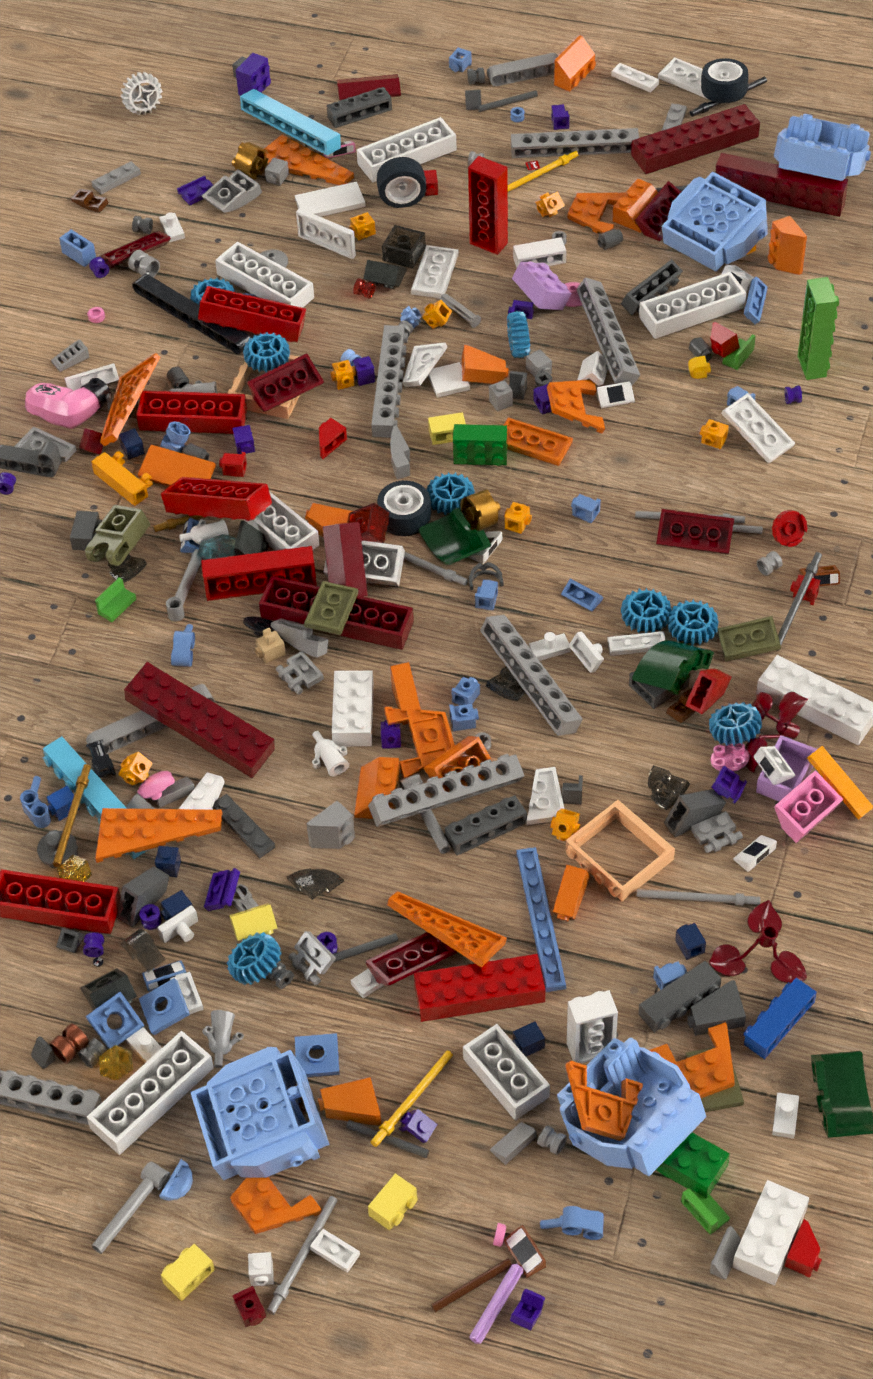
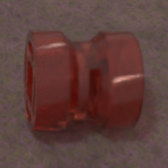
[353,278,376,299]

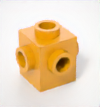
[535,191,565,217]
[349,212,376,241]
[422,300,452,329]
[330,360,356,390]
[700,419,729,449]
[504,502,532,534]
[118,752,152,786]
[550,808,581,841]

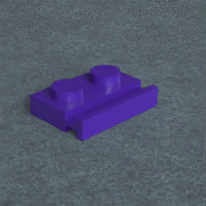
[177,176,213,206]
[711,766,747,804]
[204,868,240,911]

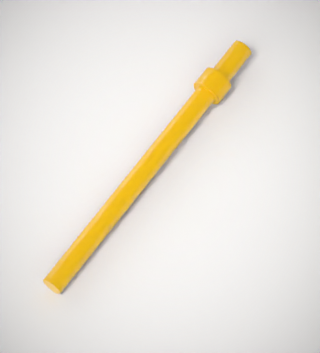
[508,151,579,192]
[370,1050,453,1147]

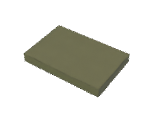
[304,581,358,635]
[717,616,781,662]
[685,1047,744,1112]

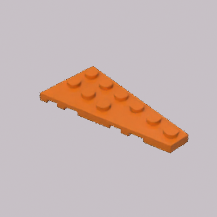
[264,134,354,185]
[100,353,161,446]
[96,808,223,863]
[387,891,507,967]

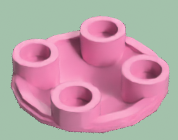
[710,743,750,772]
[138,771,175,800]

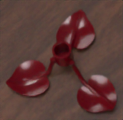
[745,692,808,773]
[709,900,807,983]

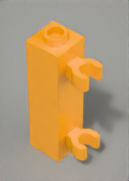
[91,451,153,506]

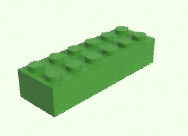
[797,277,839,380]

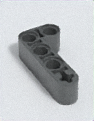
[0,441,61,477]

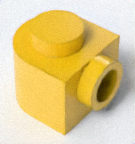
[688,356,711,379]

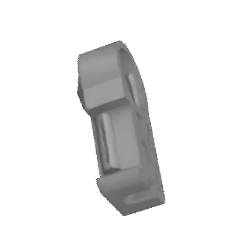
[232,884,259,912]

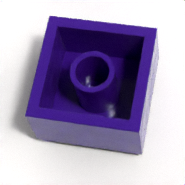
[236,52,271,96]

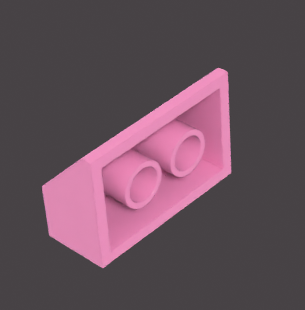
[774,771,843,843]

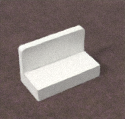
[578,351,608,387]

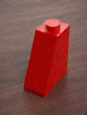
[685,668,732,714]

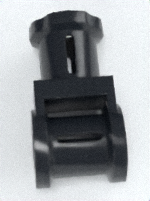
[86,739,116,778]

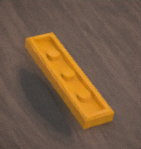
[807,746,873,820]

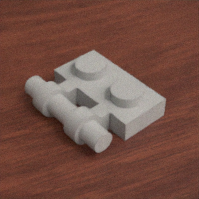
[276,651,324,695]
[691,811,743,853]
[288,931,336,985]

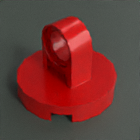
[772,510,807,547]

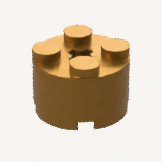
[232,142,269,180]
[460,489,500,531]

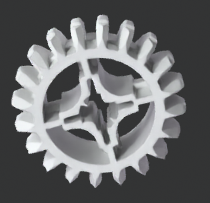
[121,72,163,115]

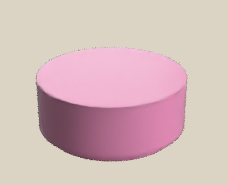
[87,307,105,323]
[493,1223,506,1247]

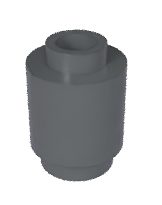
[597,229,623,250]
[689,337,714,362]
[167,367,189,388]
[182,443,210,461]

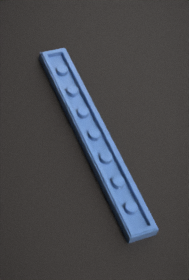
[516,847,566,992]

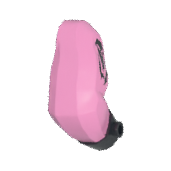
[25,378,112,429]

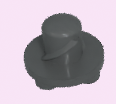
[37,830,78,869]

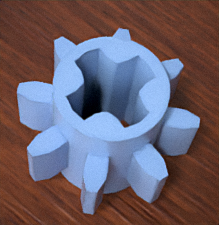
[401,306,421,328]

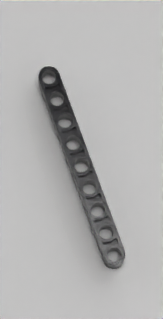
[132,274,250,354]

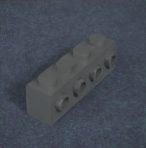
[327,87,392,128]
[621,259,683,315]
[445,795,527,856]
[638,961,721,1033]

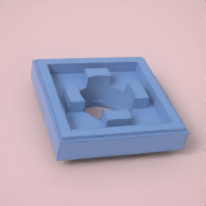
[139,978,190,1035]
[85,992,145,1051]
[295,1033,340,1077]

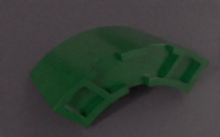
[418,507,492,565]
[632,640,714,695]
[811,1051,873,1138]

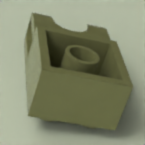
[85,505,151,566]

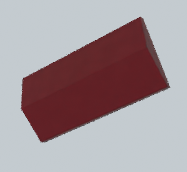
[337,74,401,101]
[635,181,681,242]
[100,231,171,269]
[247,353,324,412]
[656,509,734,554]
[323,522,368,597]
[365,932,458,986]

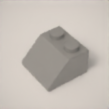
[306,801,355,849]

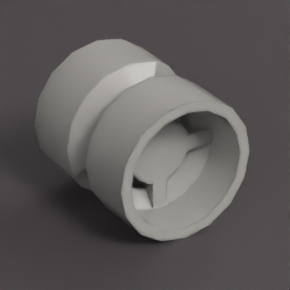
[128,250,160,278]

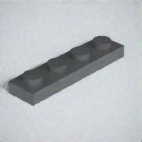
[212,794,275,859]

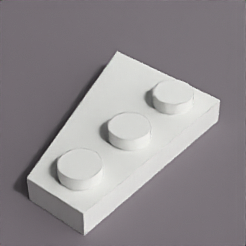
[402,342,448,387]
[526,767,564,825]
[179,772,225,810]

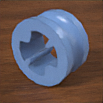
[510,107,525,122]

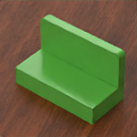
[722,334,756,370]
[95,577,136,622]
[681,1188,730,1235]

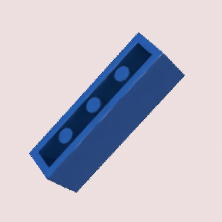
[744,978,817,1060]

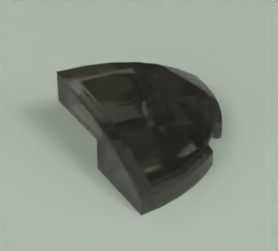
[108,554,147,583]
[486,666,525,701]
[648,765,690,811]
[287,868,344,900]

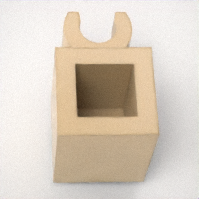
[255,627,286,664]

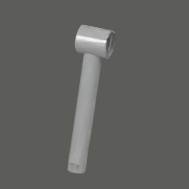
[166,549,205,622]
[399,774,451,854]
[91,1161,170,1254]

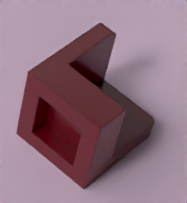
[79,428,103,454]

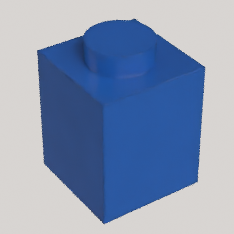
[47,786,80,821]

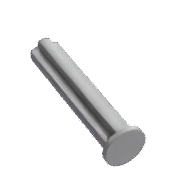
[440,294,481,328]

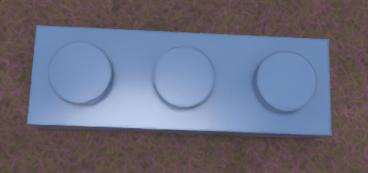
[744,277,768,324]

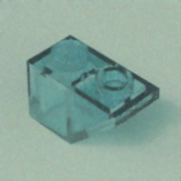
[196,534,236,559]

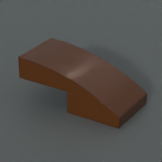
[71,189,109,213]
[666,688,696,723]

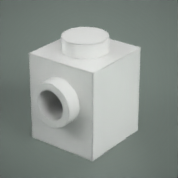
[248,1252,274,1286]

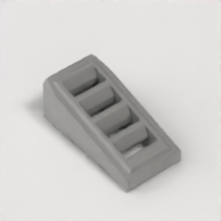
[51,339,90,372]

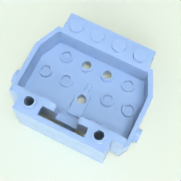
[774,114,871,181]
[662,171,768,272]
[557,1037,706,1176]
[190,1047,330,1180]

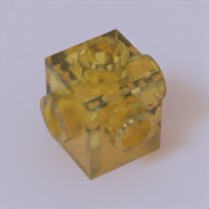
[57,854,92,882]
[99,1045,133,1080]

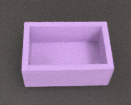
[512,261,572,310]
[756,735,817,802]

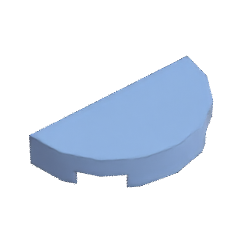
[159,1159,193,1201]

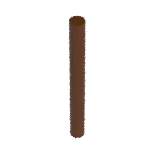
[431,1258,512,1313]

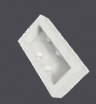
[159,212,185,242]
[529,632,571,661]
[568,632,604,673]
[158,905,198,943]
[126,1027,162,1063]
[772,1092,799,1139]

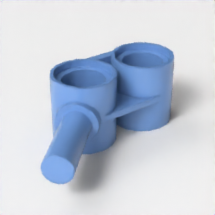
[171,624,195,667]
[20,776,51,828]
[540,1206,604,1240]

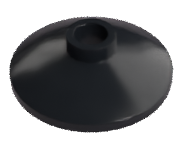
[243,616,275,636]

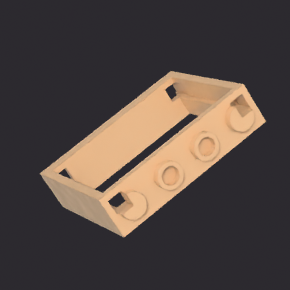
[227,353,300,419]
[566,800,675,901]

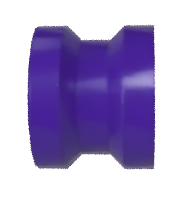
[89,257,110,278]
[784,385,802,404]
[0,472,16,495]
[139,904,162,930]
[317,932,338,954]
[83,933,105,957]

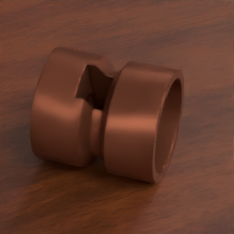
[49,1023,89,1064]

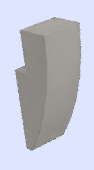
[390,425,410,480]
[271,618,328,658]

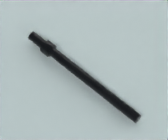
[690,76,767,117]

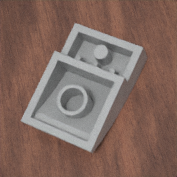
[202,170,262,213]

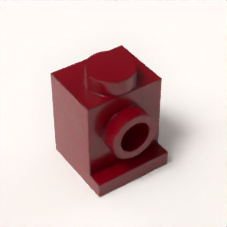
[232,1286,266,1328]

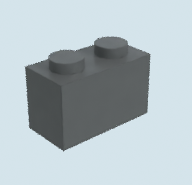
[70,511,102,551]

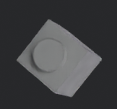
[265,158,289,186]
[526,349,552,377]
[489,380,513,412]

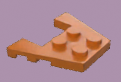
[567,193,624,234]
[547,380,605,433]
[384,706,455,779]
[649,1022,735,1098]
[565,1060,643,1141]
[230,1177,322,1234]

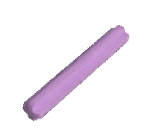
[470,1264,523,1344]

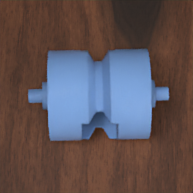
[160,422,190,453]

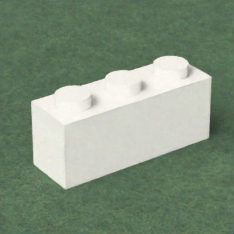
[513,237,566,267]

